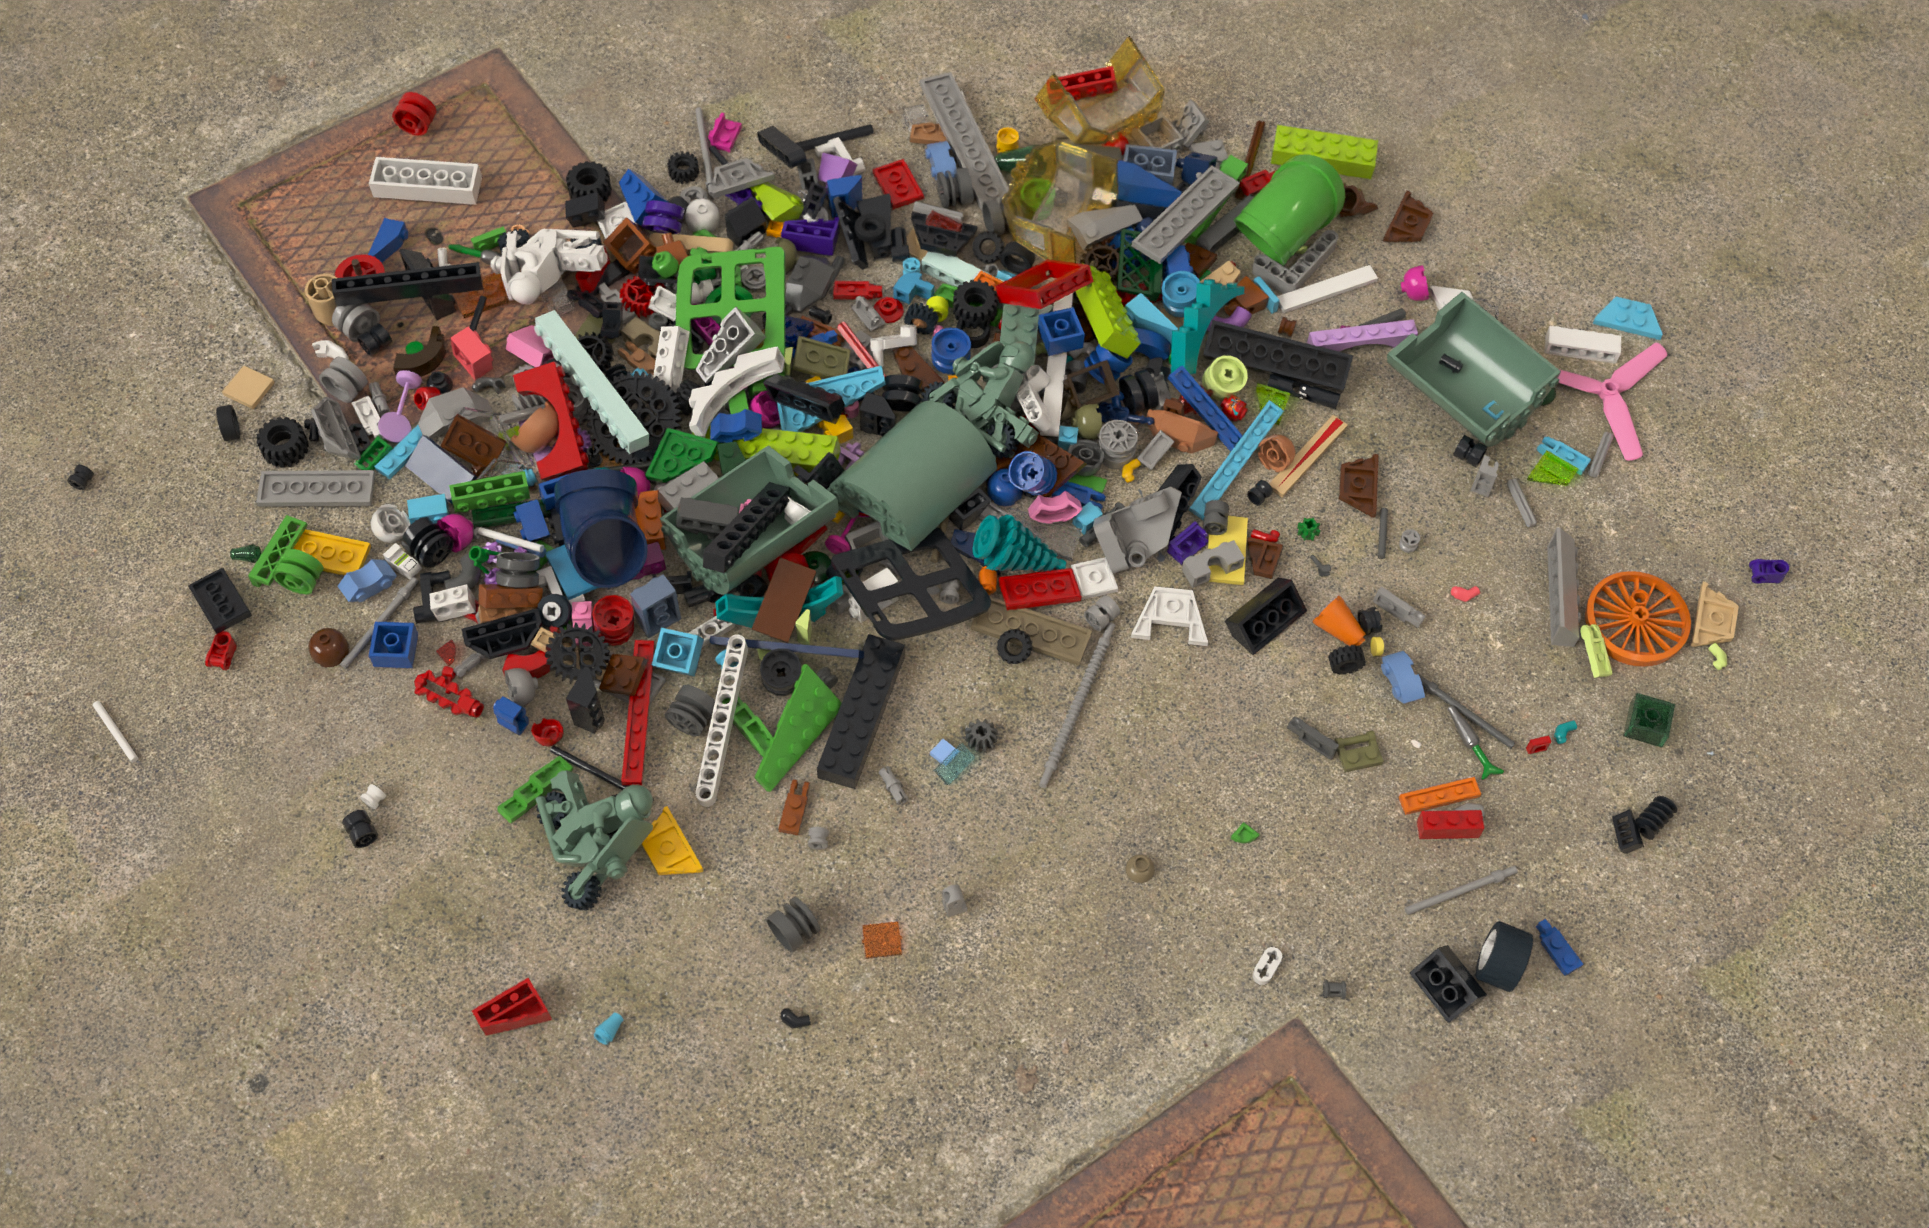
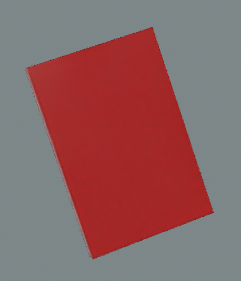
[872,159,924,210]

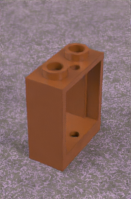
[603,217,657,274]

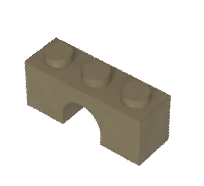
[621,317,660,359]

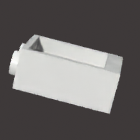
[848,568,899,623]

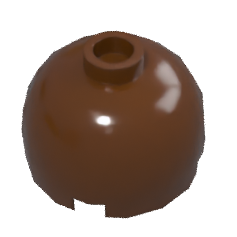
[308,628,350,668]

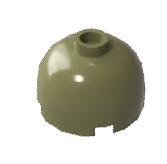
[775,237,800,273]
[1071,403,1102,440]

